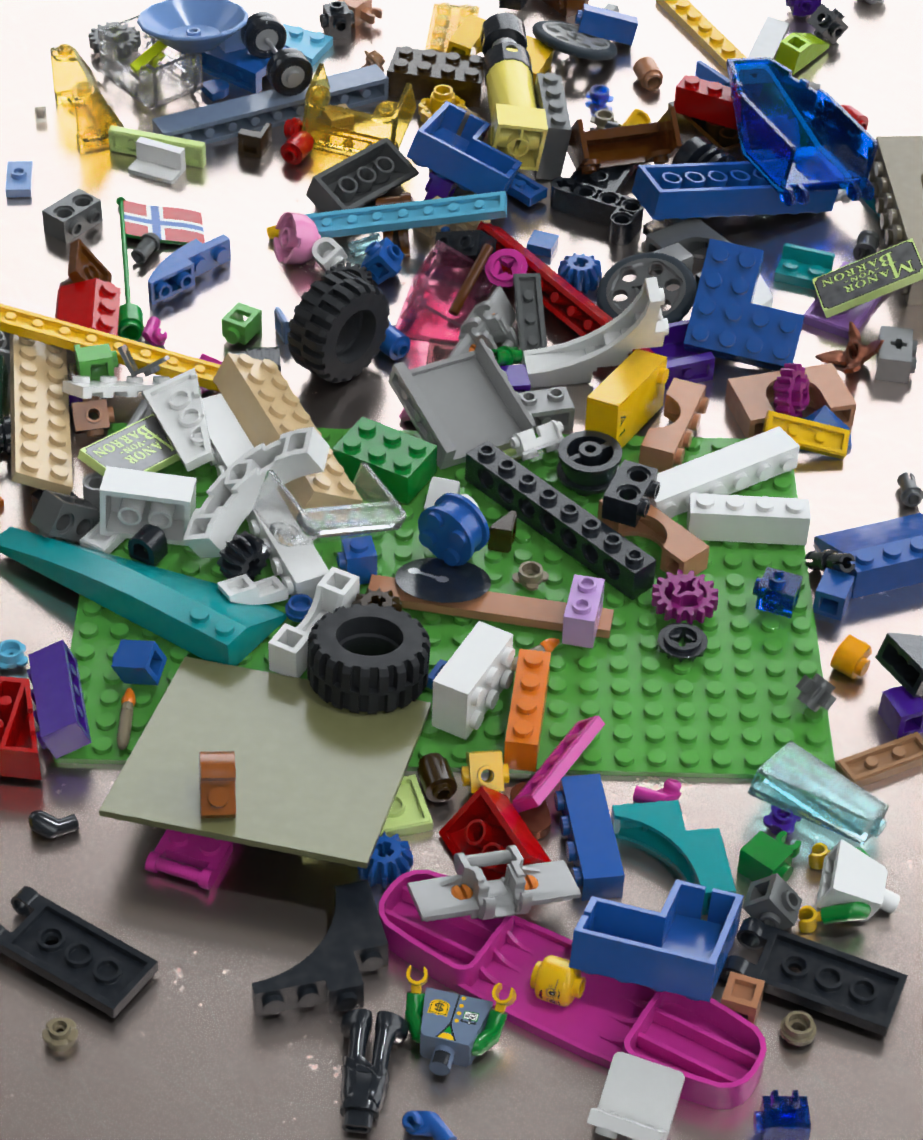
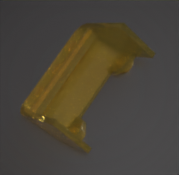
[302,63,417,157]

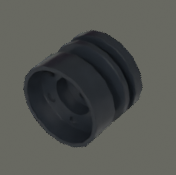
[672,136,737,164]

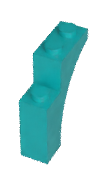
[611,800,736,915]

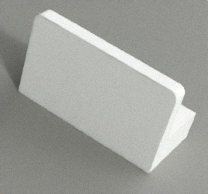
[128,137,186,185]

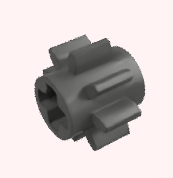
[796,673,836,712]

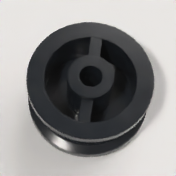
[557,430,622,496]

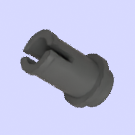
[131,232,160,264]
[897,472,923,507]

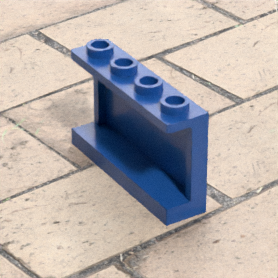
[181,46,287,94]

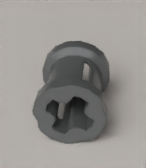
[853,230,880,261]

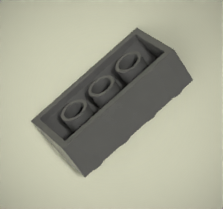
[305,137,419,212]

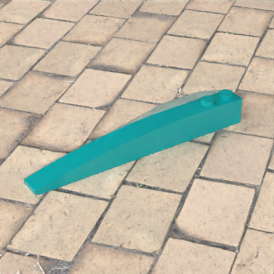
[0,527,287,666]

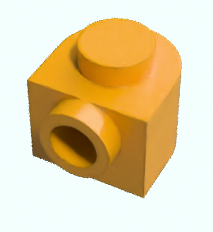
[830,634,872,679]

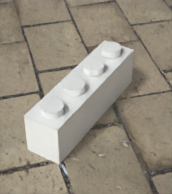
[687,493,811,545]

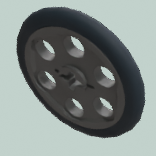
[596,252,697,324]

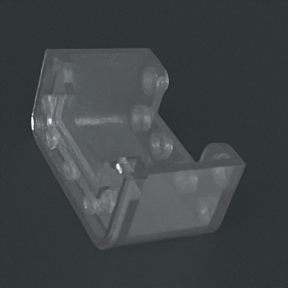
[97,15,203,109]

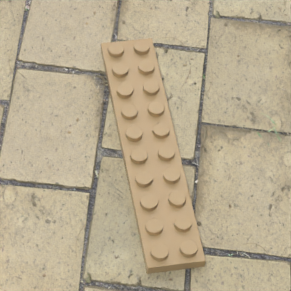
[10,333,73,495]

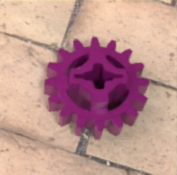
[773,363,810,418]
[651,569,719,624]

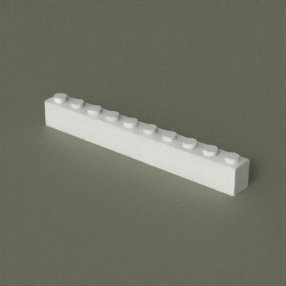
[202,394,329,600]

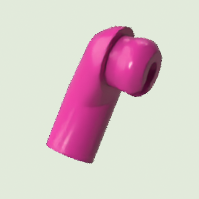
[142,316,168,347]
[633,779,682,803]

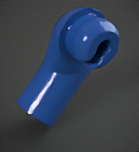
[402,1110,457,1140]

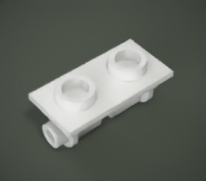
[509,420,565,461]

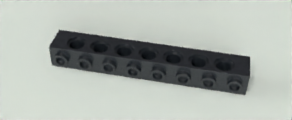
[465,441,656,600]

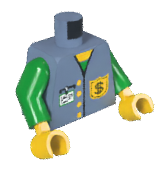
[405,965,517,1076]

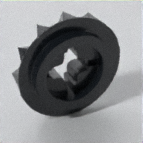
[657,623,708,663]

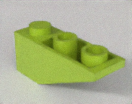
[773,32,830,76]

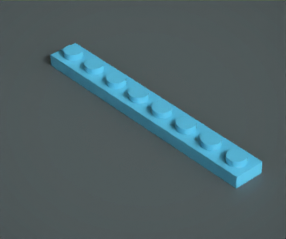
[304,191,507,238]

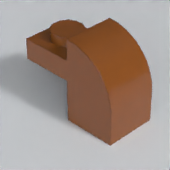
[199,751,236,818]

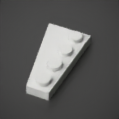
[143,368,214,472]
[62,376,170,399]

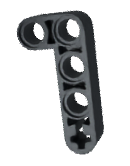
[550,177,644,246]

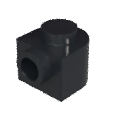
[128,524,168,567]

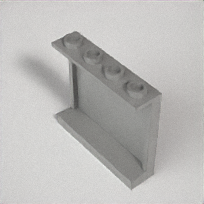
[388,339,536,470]

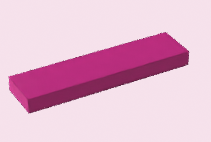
[512,715,605,813]

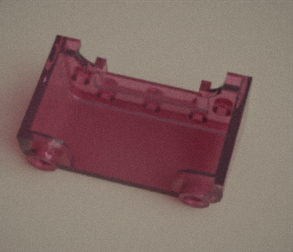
[395,240,493,346]

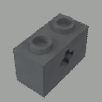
[875,325,918,384]

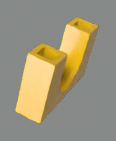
[446,13,555,86]

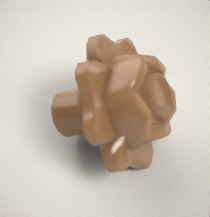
[361,50,386,72]

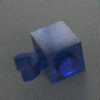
[753,1090,811,1140]

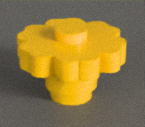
[418,85,468,123]

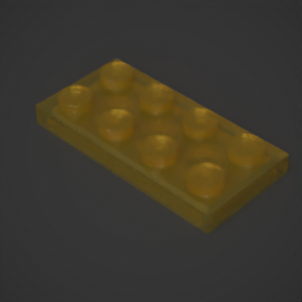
[425,2,480,53]

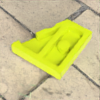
[129,41,168,79]

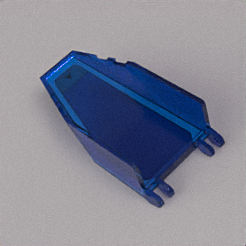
[726,57,878,206]

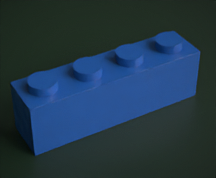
[554,774,625,901]

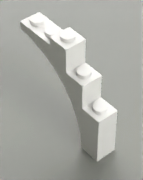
[522,277,669,388]

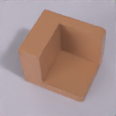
[721,971,765,1025]

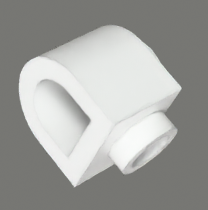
[312,237,348,272]

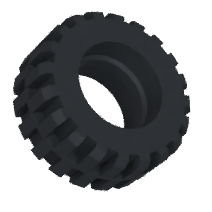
[287,271,390,383]
[307,603,431,714]

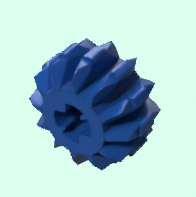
[558,252,603,294]
[357,831,413,890]

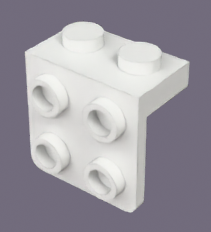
[587,1052,685,1140]

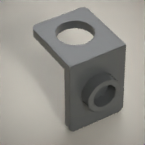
[118,344,170,378]

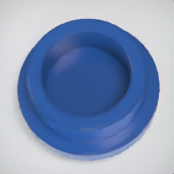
[285,594,313,622]

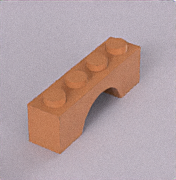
[639,378,709,472]
[597,498,710,576]

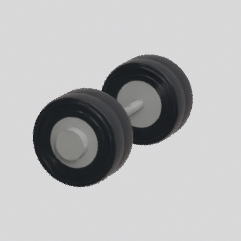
[241,12,313,96]

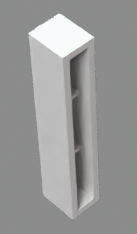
[650,427,800,518]

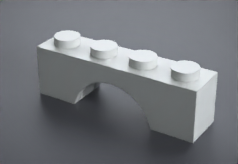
[268,566,360,678]

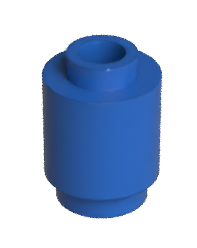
[379,324,410,360]

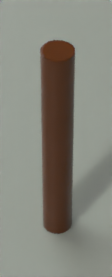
[448,243,494,316]

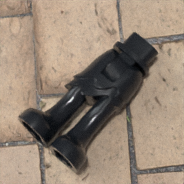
[340,1009,409,1133]

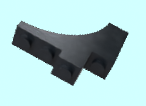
[252,880,388,1016]

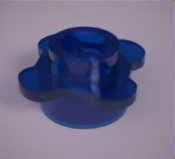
[586,85,614,106]

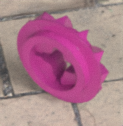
[485,249,528,289]

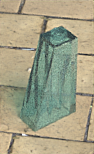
[747,741,890,845]

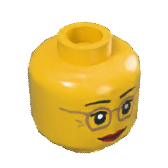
[530,955,586,1007]

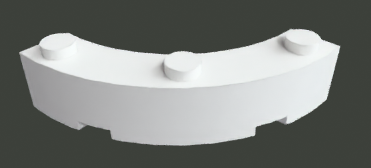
[183,427,330,558]

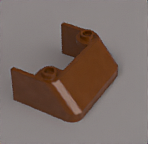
[567,106,682,175]

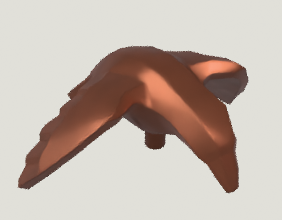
[815,322,884,374]

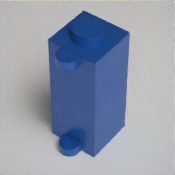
[575,3,639,46]

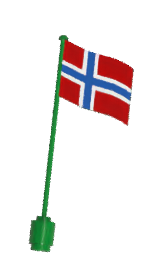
[116,197,205,341]

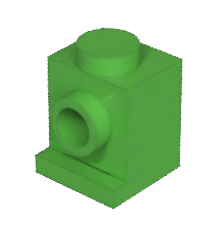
[221,302,263,345]
[74,343,118,381]

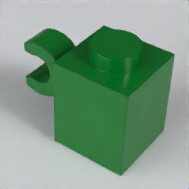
[737,831,801,882]

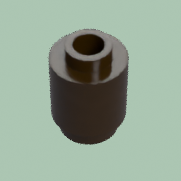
[417,753,457,802]

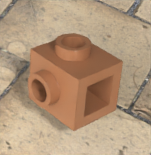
[71,396,115,437]

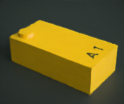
[585,349,669,448]

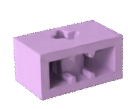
[562,574,605,649]

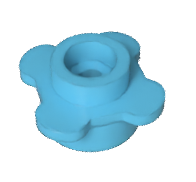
[0,639,28,669]

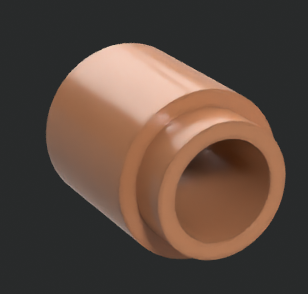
[633,56,663,91]

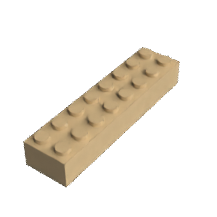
[213,353,363,528]

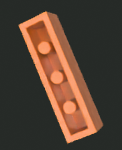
[504,649,551,772]

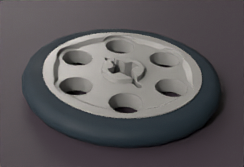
[532,20,617,60]

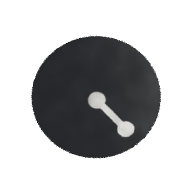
[395,557,491,603]

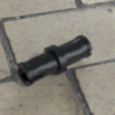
[805,549,855,573]

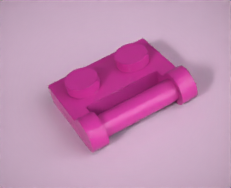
[145,829,233,890]

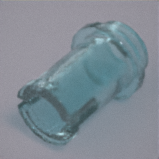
[348,232,382,258]

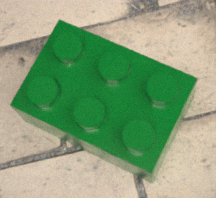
[332,416,437,505]

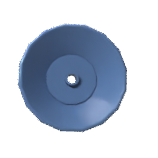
[137,0,249,53]

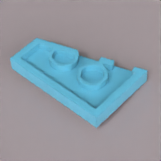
[281,22,333,67]

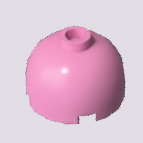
[274,212,321,265]

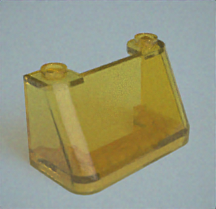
[50,44,124,149]

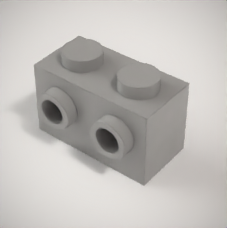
[519,386,575,433]

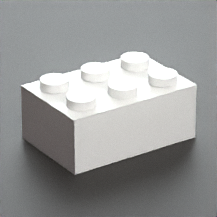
[99,466,197,546]
[432,621,515,740]

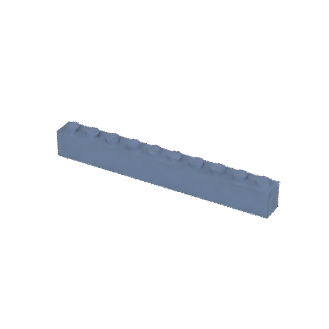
[152,64,389,145]

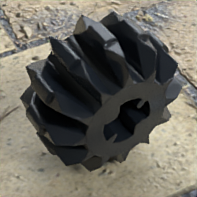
[217,531,270,581]

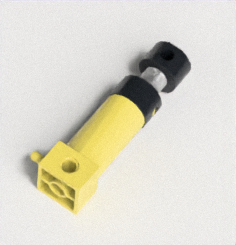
[480,12,548,171]

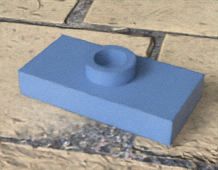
[5,161,34,198]

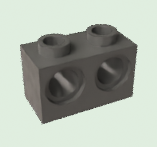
[42,188,103,244]
[29,489,100,544]

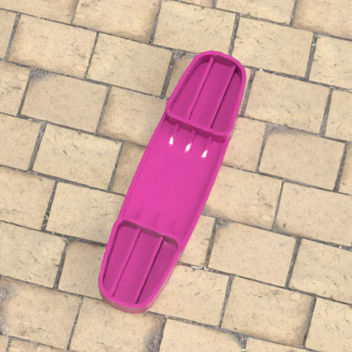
[378,870,767,1110]

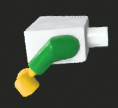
[798,839,900,934]

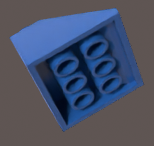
[814,513,923,599]

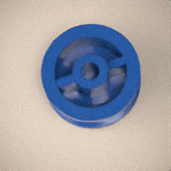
[418,493,490,566]

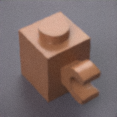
[337,0,383,28]

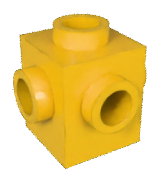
[461,750,509,793]

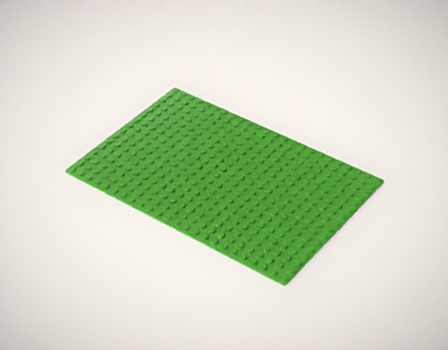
[53,423,836,780]

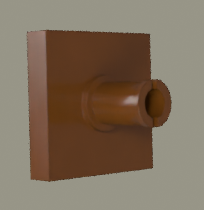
[59,239,112,287]

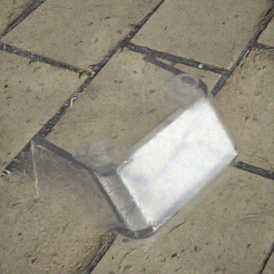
[253,463,406,547]

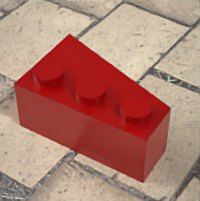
[0,676,42,780]

